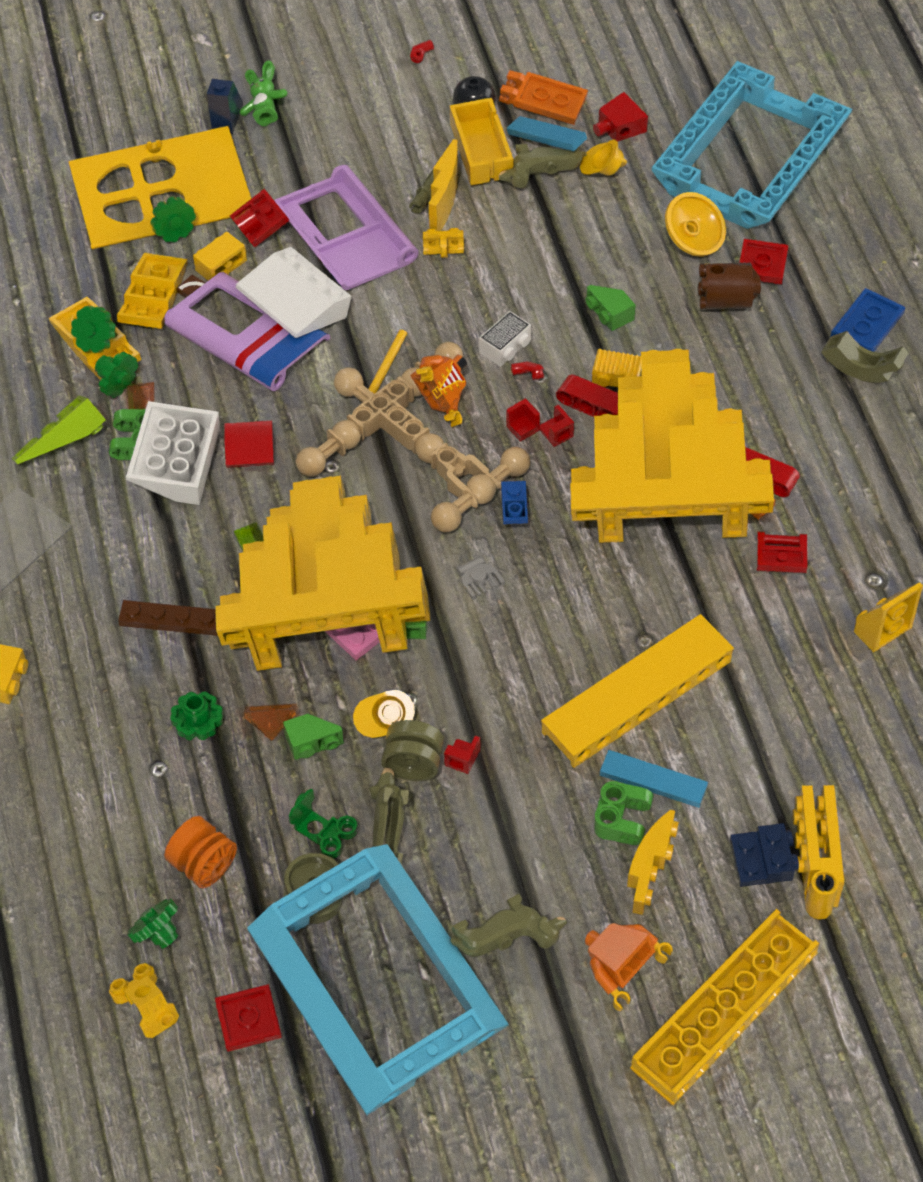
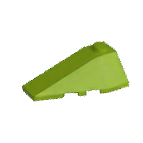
[11,395,106,464]

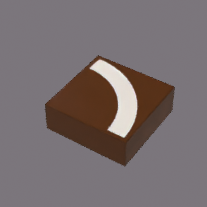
[177,274,205,298]

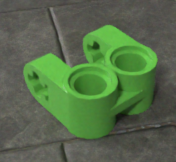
[109,409,146,460]
[594,781,654,845]

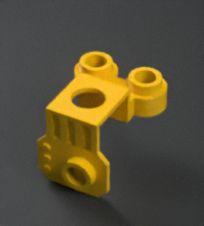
[109,963,179,1038]

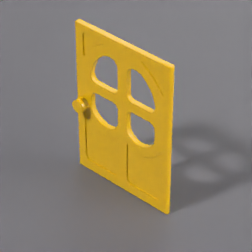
[68,126,251,249]

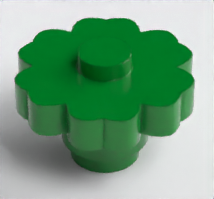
[150,197,196,242]
[71,306,116,353]
[95,352,138,398]
[170,692,223,741]
[127,899,178,949]

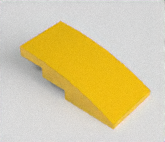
[428,139,458,231]
[117,253,188,329]
[49,297,141,380]

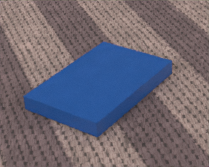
[830,288,906,352]

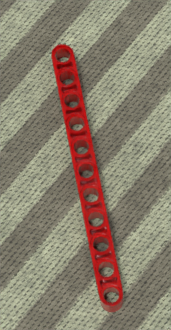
[556,374,800,497]

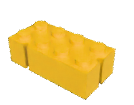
[450,98,513,185]

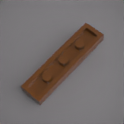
[118,600,218,636]

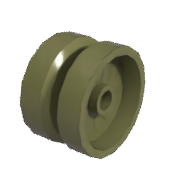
[381,720,444,781]
[284,853,343,924]

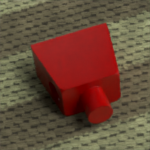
[593,92,648,142]

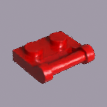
[756,531,808,573]

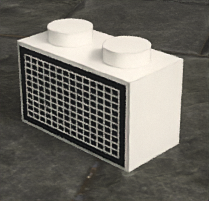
[479,311,531,367]

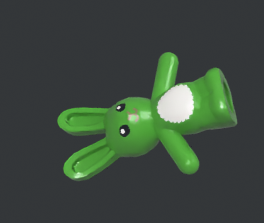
[240,61,288,126]

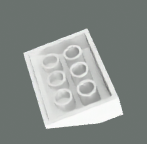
[235,247,351,338]
[126,401,220,505]

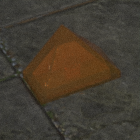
[127,382,154,409]
[244,703,297,741]

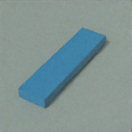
[506,116,587,151]
[600,750,708,808]

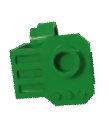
[289,789,358,859]

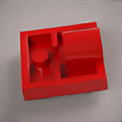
[229,189,290,248]

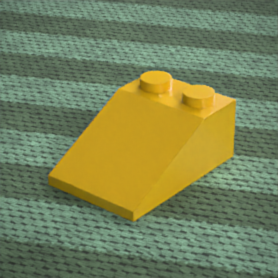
[854,582,923,653]

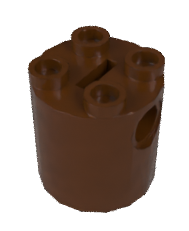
[698,262,761,310]

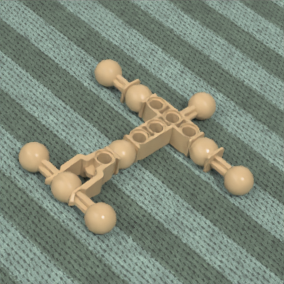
[295,342,531,532]

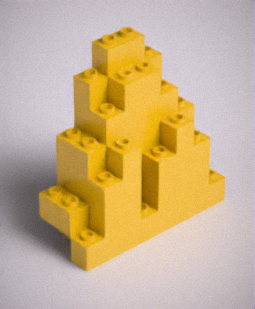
[570,348,774,543]
[215,475,430,671]

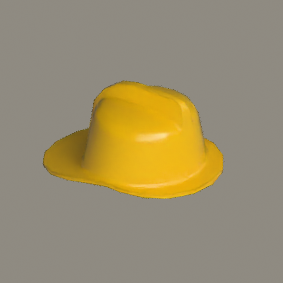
[580,139,627,176]
[353,690,415,738]

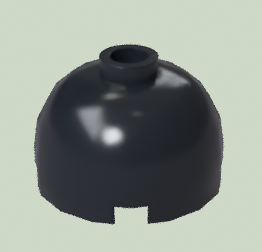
[453,76,495,105]

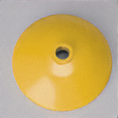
[665,192,726,257]

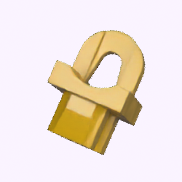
[423,228,464,258]

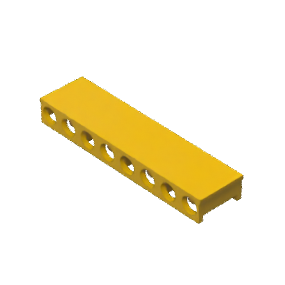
[541,614,734,768]
[630,909,819,1106]

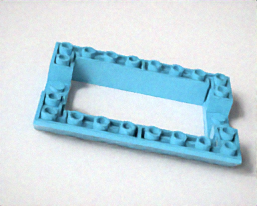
[652,61,852,229]
[247,844,509,1116]

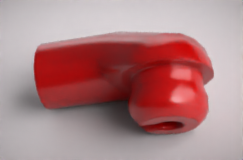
[410,40,434,63]
[511,361,544,380]

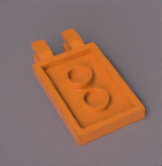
[499,70,588,125]

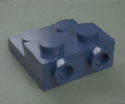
[730,823,799,887]

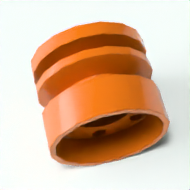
[164,816,237,889]

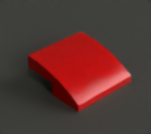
[224,420,274,468]

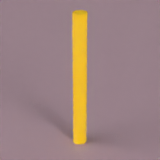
[368,329,407,394]

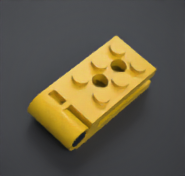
[792,785,844,919]

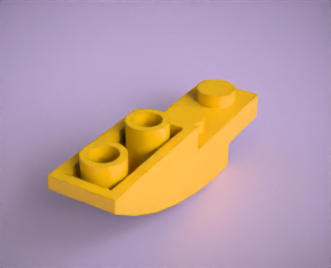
[627,810,679,915]

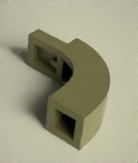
[821,331,909,383]

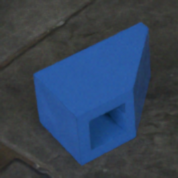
[501,481,528,524]

